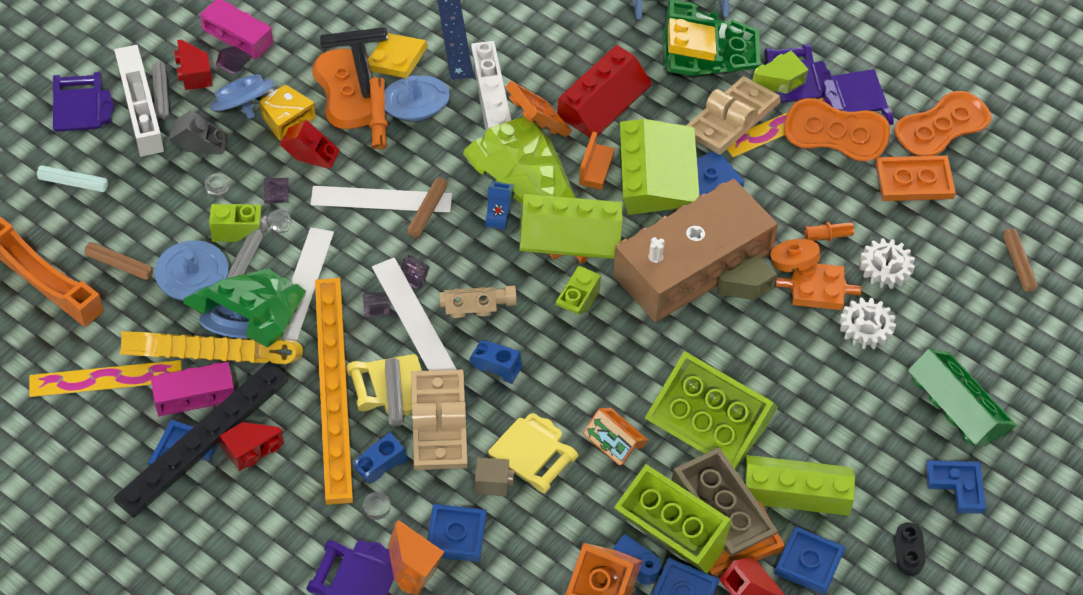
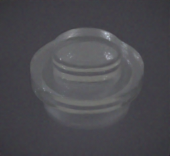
[267,209,292,233]

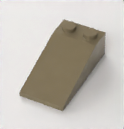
[671,447,778,556]

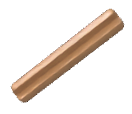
[407,177,448,239]
[1003,228,1038,293]
[84,242,153,280]

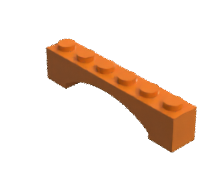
[0,217,104,327]

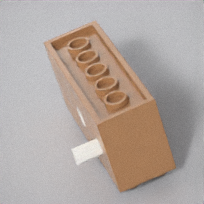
[613,179,778,323]

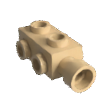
[439,285,516,318]

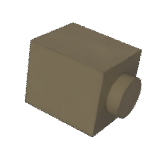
[475,457,514,496]

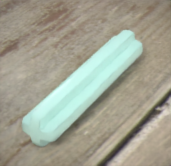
[37,165,108,192]

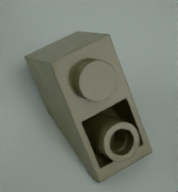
[717,254,777,300]

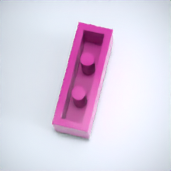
[200,0,273,60]
[150,362,234,417]

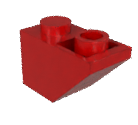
[174,40,213,90]
[280,120,340,169]
[220,422,284,472]
[719,557,785,595]

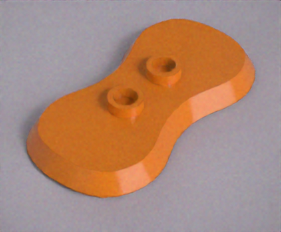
[312,49,371,129]
[894,91,992,156]
[784,98,890,161]

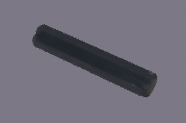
[320,27,388,48]
[351,42,372,99]

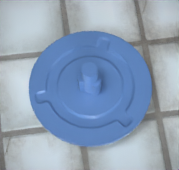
[210,74,275,119]
[385,75,450,121]
[155,240,229,301]
[199,304,249,339]

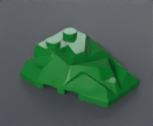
[663,0,761,76]
[183,268,306,348]

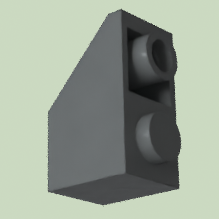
[169,110,228,155]

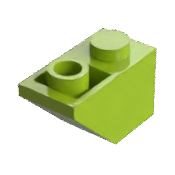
[752,51,809,93]
[209,204,262,242]
[556,265,601,315]

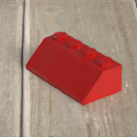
[557,44,652,138]

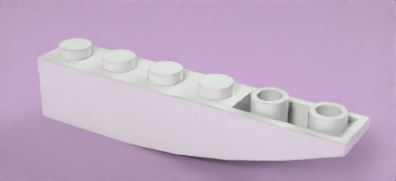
[471,41,511,130]
[114,45,164,157]

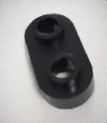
[894,522,925,576]

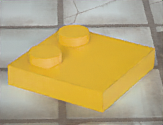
[668,18,716,61]
[368,33,428,78]

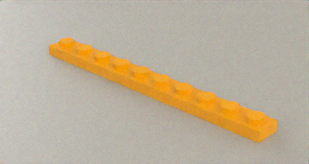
[315,278,353,505]

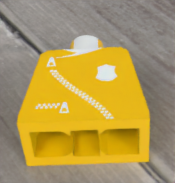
[259,85,316,141]

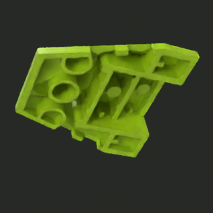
[463,116,576,204]

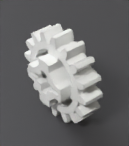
[860,238,915,289]
[839,298,896,349]

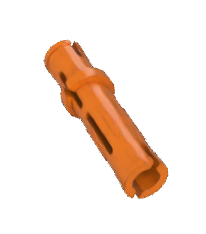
[369,77,388,150]

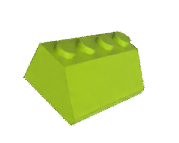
[519,194,622,259]
[744,455,855,516]
[614,464,732,574]

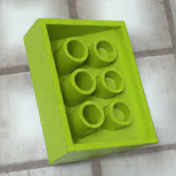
[620,119,700,215]
[645,351,778,470]

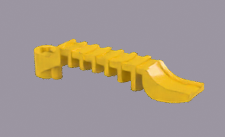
[120,331,303,364]

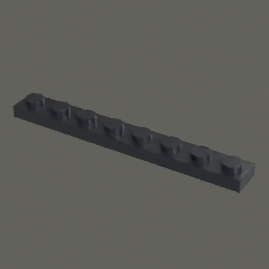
[114,361,288,518]

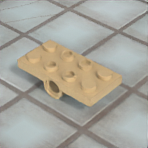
[686,76,780,155]
[411,370,468,470]

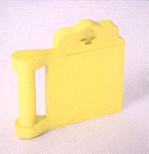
[346,354,422,416]
[488,413,578,494]

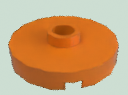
[770,239,820,272]

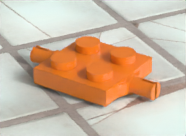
[775,263,862,310]

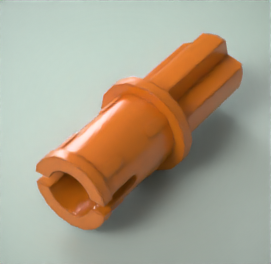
[804,222,854,242]

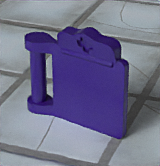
[764,44,831,103]
[822,69,894,125]
[53,72,115,132]
[306,540,394,595]

